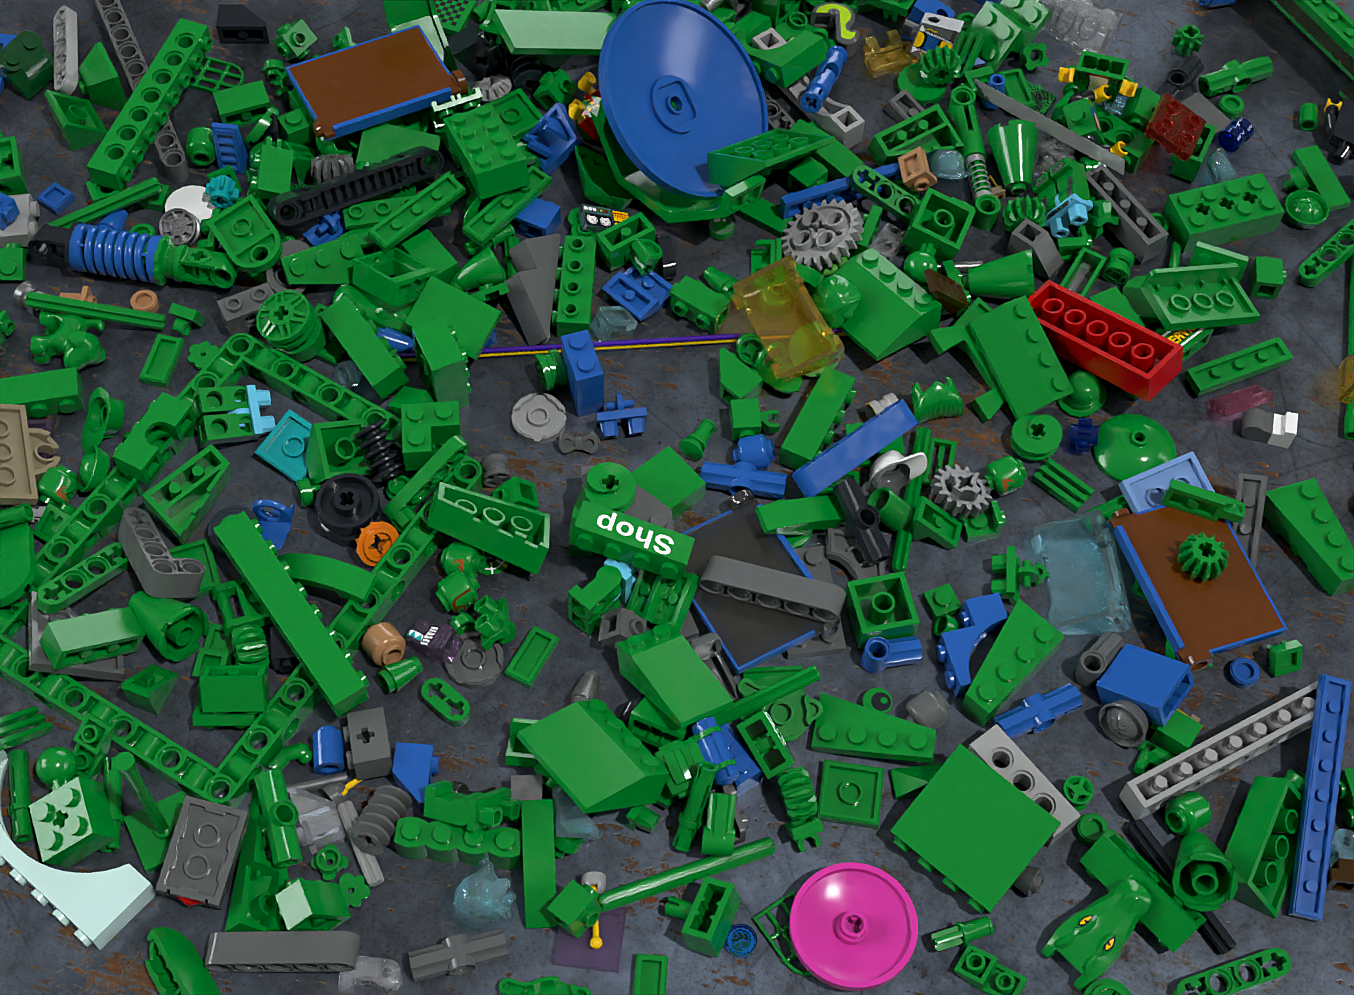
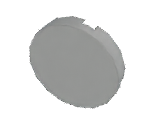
[511,393,567,444]

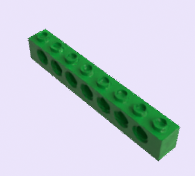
[86,18,213,191]

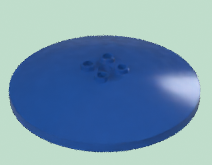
[598,0,768,200]

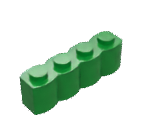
[394,817,523,870]

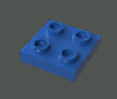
[523,102,583,176]

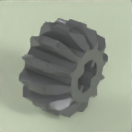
[310,153,355,183]

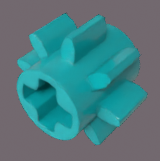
[205,175,240,208]

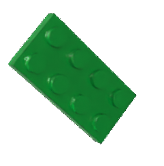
[433,88,542,169]

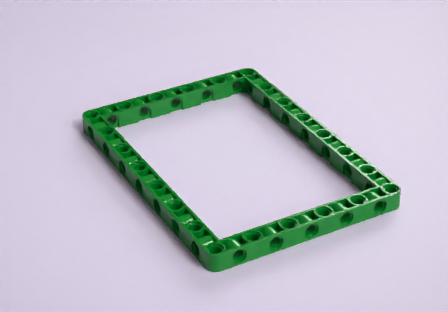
[0,333,483,809]

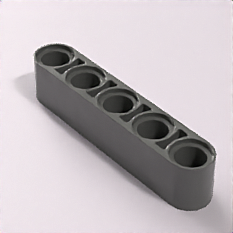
[699,555,846,623]
[204,931,360,972]

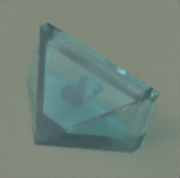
[552,786,603,839]

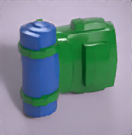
[654,717,740,800]

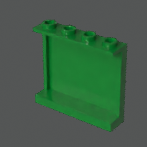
[890,744,1061,914]

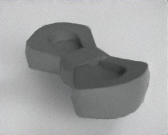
[557,430,600,454]

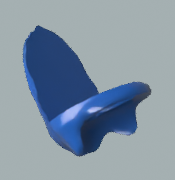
[252,499,294,552]

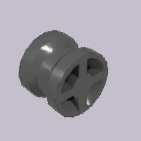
[480,454,511,488]

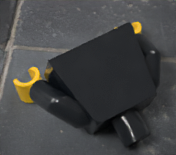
[1324,98,1354,163]

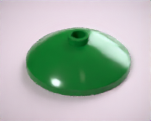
[1092,413,1176,483]

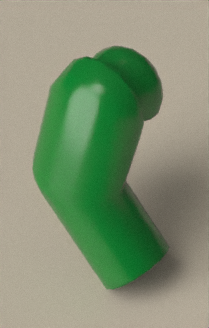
[266,742,313,772]

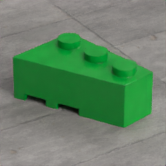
[868,104,964,167]

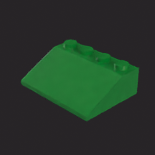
[707,128,835,189]
[808,247,942,361]
[516,699,669,814]

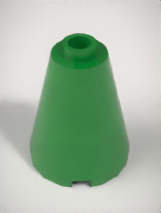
[987,120,1039,195]
[963,250,1035,301]
[128,590,209,662]
[1172,832,1238,912]

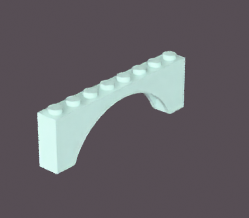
[0,750,157,950]

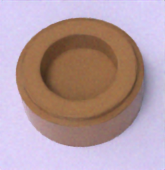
[130,290,159,313]

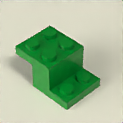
[966,0,1052,71]

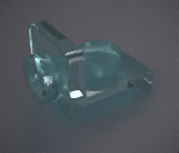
[590,306,638,341]

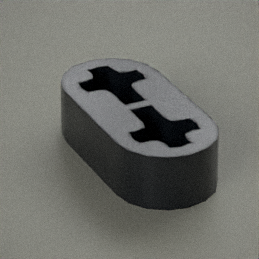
[655,234,676,279]

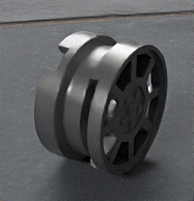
[159,208,202,247]

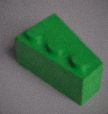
[142,444,232,545]

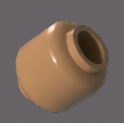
[362,622,406,667]

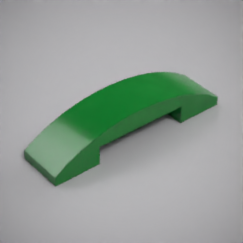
[277,553,378,603]
[521,799,558,929]

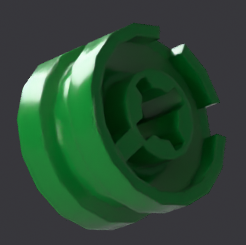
[534,348,568,392]

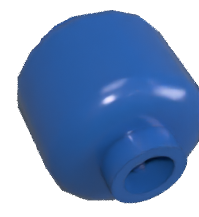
[733,434,776,470]

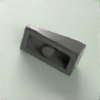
[883,89,925,123]

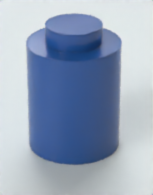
[312,725,345,775]

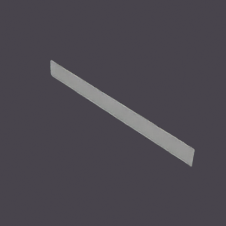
[973,78,1125,175]

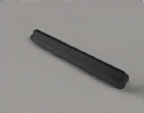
[1127,819,1237,955]

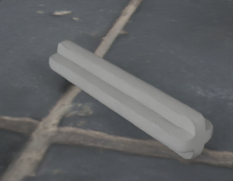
[337,800,384,887]

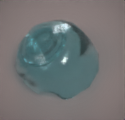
[1205,147,1239,184]

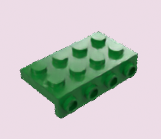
[1140,263,1260,331]

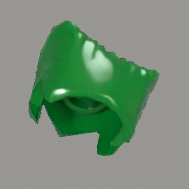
[910,376,964,426]

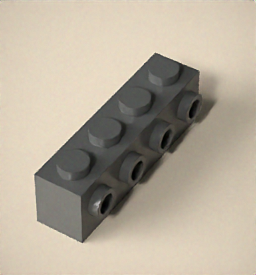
[1086,164,1169,264]

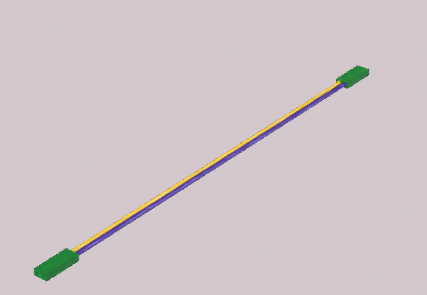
[349,328,847,369]

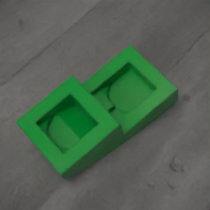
[192,623,233,678]

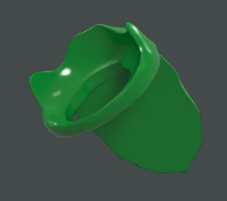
[749,343,802,394]

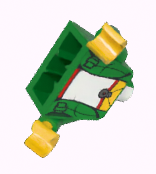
[1057,50,1138,106]

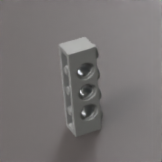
[968,724,1081,847]

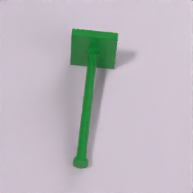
[114,752,186,875]

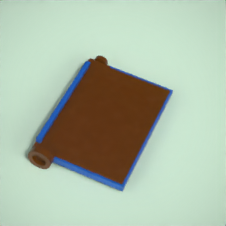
[285,25,468,141]
[1108,505,1288,673]

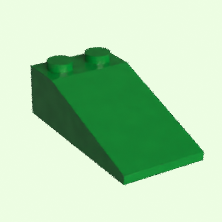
[616,623,734,728]

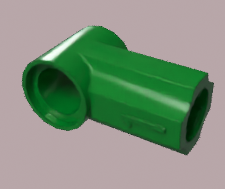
[701,792,737,857]

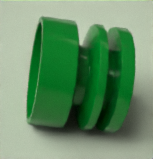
[256,290,329,362]

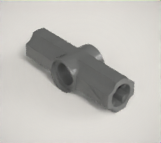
[408,928,510,982]

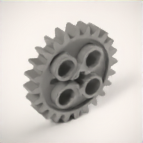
[781,199,864,271]

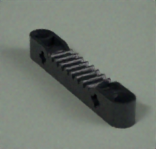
[267,146,444,227]

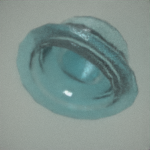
[929,149,971,179]

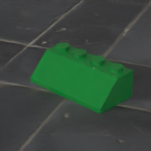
[968,295,1075,421]
[1224,776,1303,918]

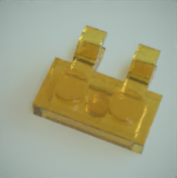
[863,29,919,78]

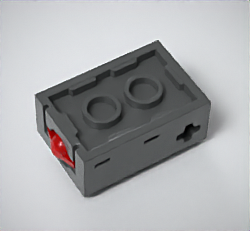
[155,796,251,910]

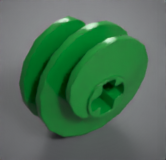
[1009,415,1063,461]
[583,462,636,513]

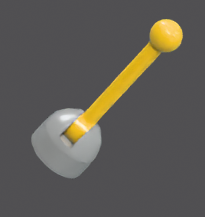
[581,871,606,949]

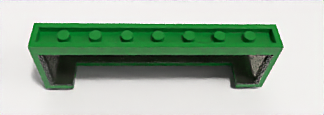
[1270,0,1354,101]

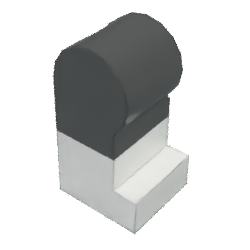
[1241,408,1298,449]

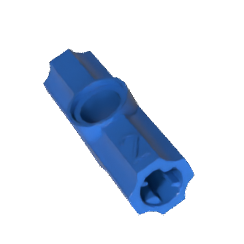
[701,461,787,499]
[992,683,1083,740]

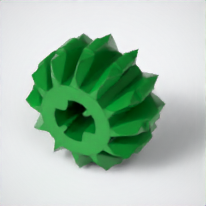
[919,45,962,87]
[1002,195,1047,234]
[1177,531,1229,583]
[231,624,270,669]
[776,766,818,821]

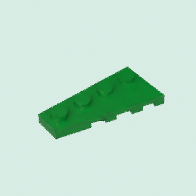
[811,692,937,763]

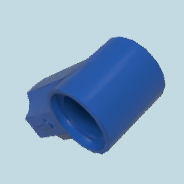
[861,636,922,674]

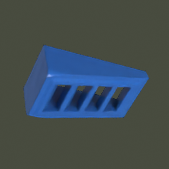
[211,122,249,174]

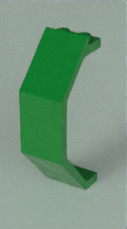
[381,0,483,128]
[590,100,766,223]

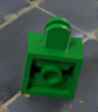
[0,131,29,196]
[246,136,294,222]

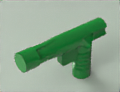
[1133,740,1176,775]

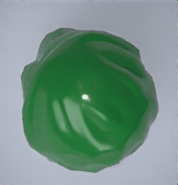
[812,274,862,329]

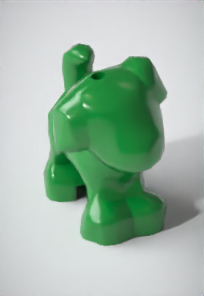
[30,310,106,370]

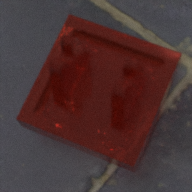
[1144,92,1207,162]

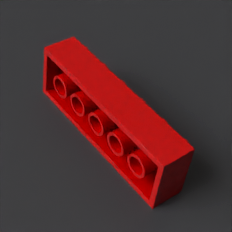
[1028,280,1183,402]

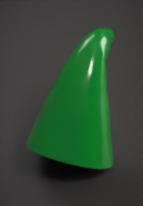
[448,246,508,292]

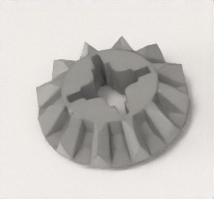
[472,74,512,102]

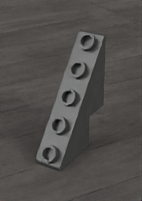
[505,233,561,346]

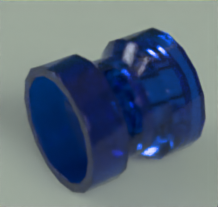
[1218,117,1254,152]

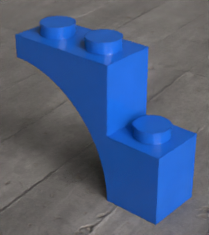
[935,592,1008,698]

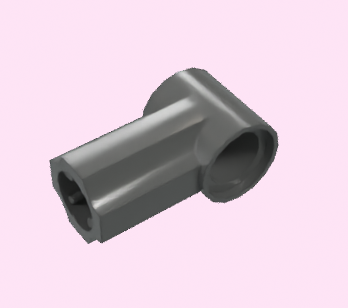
[1073,631,1125,687]

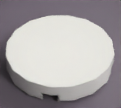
[165,185,218,223]

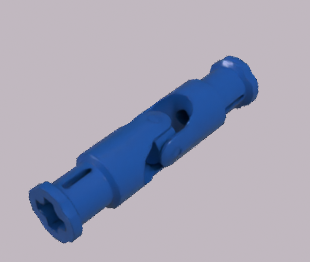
[800,45,848,113]

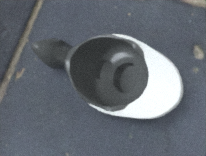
[860,450,927,502]

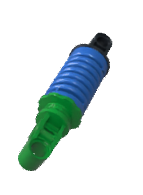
[28,221,240,288]

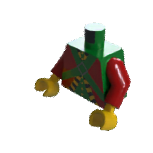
[569,72,601,141]

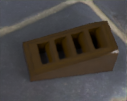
[924,268,968,314]

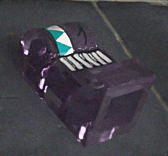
[404,620,464,664]

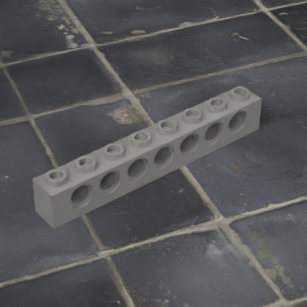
[1119,681,1318,820]

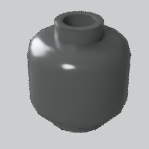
[905,689,951,730]

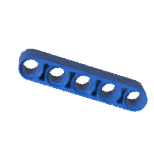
[791,399,918,498]

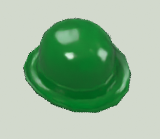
[1058,370,1107,417]

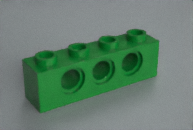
[1051,90,1155,174]

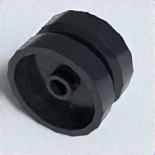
[315,473,383,547]

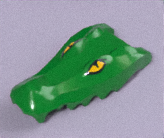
[1040,879,1152,992]

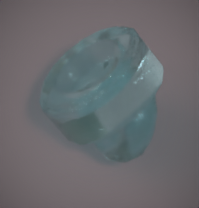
[335,360,364,389]

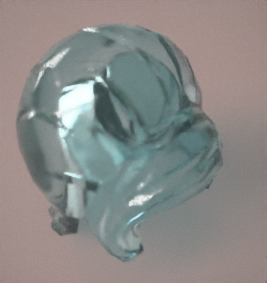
[453,858,517,929]

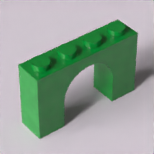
[734,11,827,88]

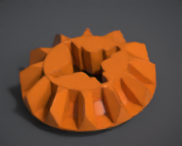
[355,520,399,566]

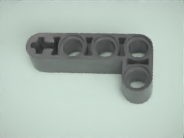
[117,507,206,598]

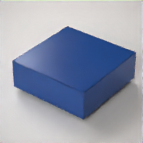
[36,182,76,216]

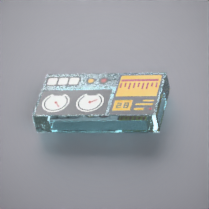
[578,204,630,233]

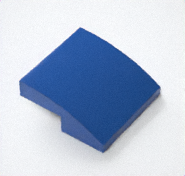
[601,265,673,321]

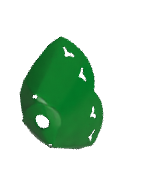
[575,146,637,212]

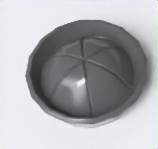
[1098,699,1149,748]

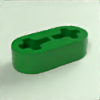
[421,678,471,727]

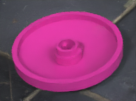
[789,862,918,991]

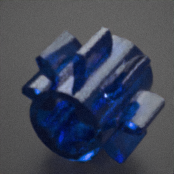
[1069,418,1099,453]

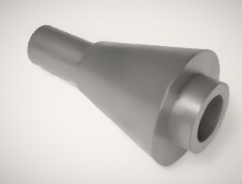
[1013,866,1045,897]

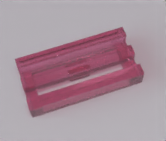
[1210,384,1273,417]

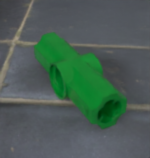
[1198,56,1274,97]
[254,769,303,869]

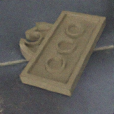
[0,404,61,505]

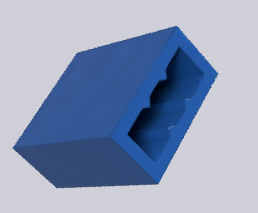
[561,330,604,417]
[1096,643,1194,727]

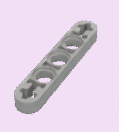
[53,5,78,95]

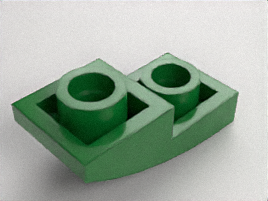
[72,713,115,781]
[954,944,1028,995]

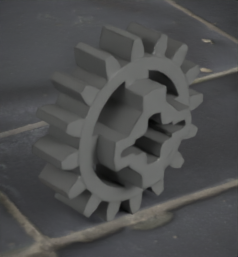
[930,464,992,519]

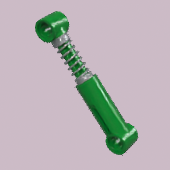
[947,86,1001,231]

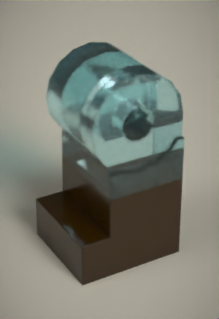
[1326,829,1354,893]

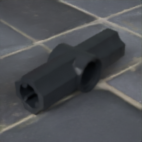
[1155,55,1204,104]
[833,478,892,566]

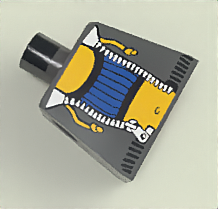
[901,12,964,59]

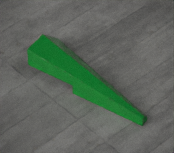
[225,784,289,932]

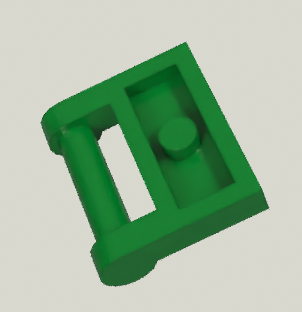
[211,578,273,638]

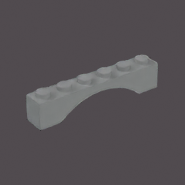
[752,28,865,149]

